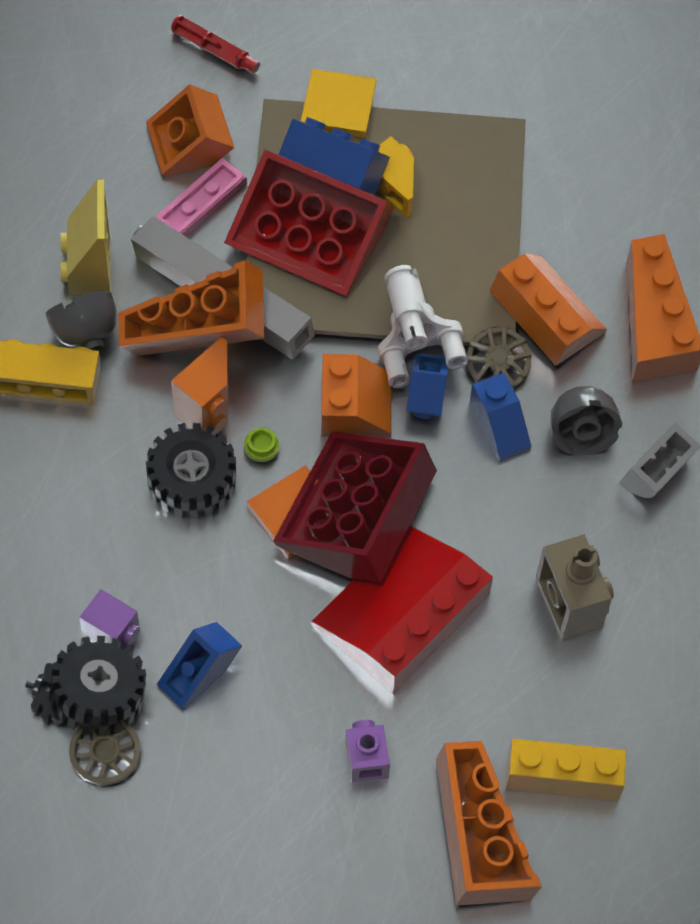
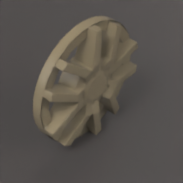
[467,326,531,388]
[69,721,140,786]

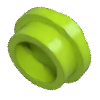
[244,427,279,462]

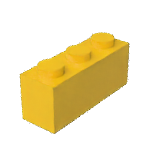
[0,339,101,405]
[506,738,626,801]

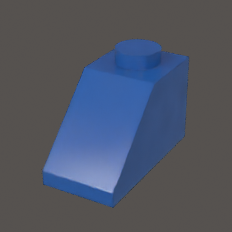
[406,353,448,419]
[469,372,531,462]
[157,622,242,709]

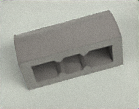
[619,423,700,498]

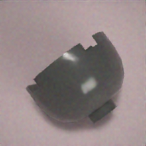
[45,291,118,351]
[550,386,622,455]

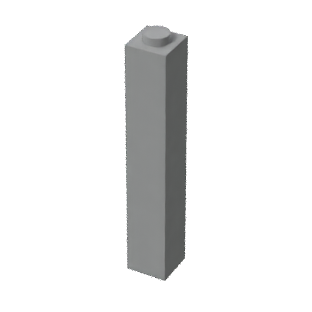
[131,216,315,360]

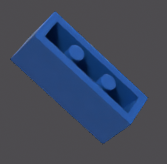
[278,117,390,195]

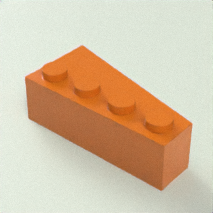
[626,234,700,383]
[118,260,264,356]
[436,741,542,906]

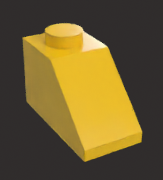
[377,136,414,219]

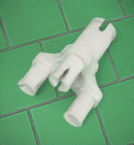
[377,265,469,388]

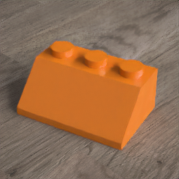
[489,254,607,366]

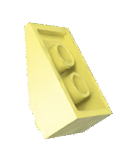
[61,179,111,296]

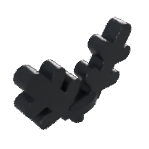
[25,663,64,725]

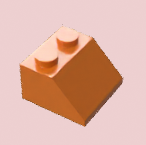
[146,84,235,176]
[171,336,228,434]
[321,354,392,437]

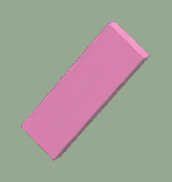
[155,158,247,236]

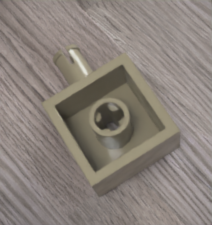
[536,534,614,641]

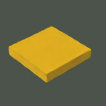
[301,69,377,138]

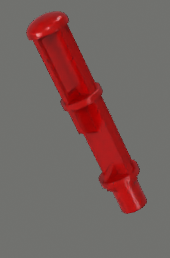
[171,15,260,74]

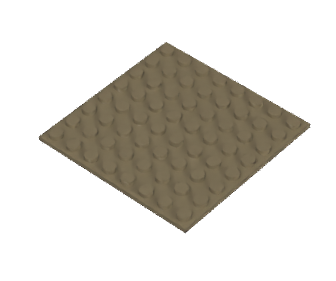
[246,99,526,349]

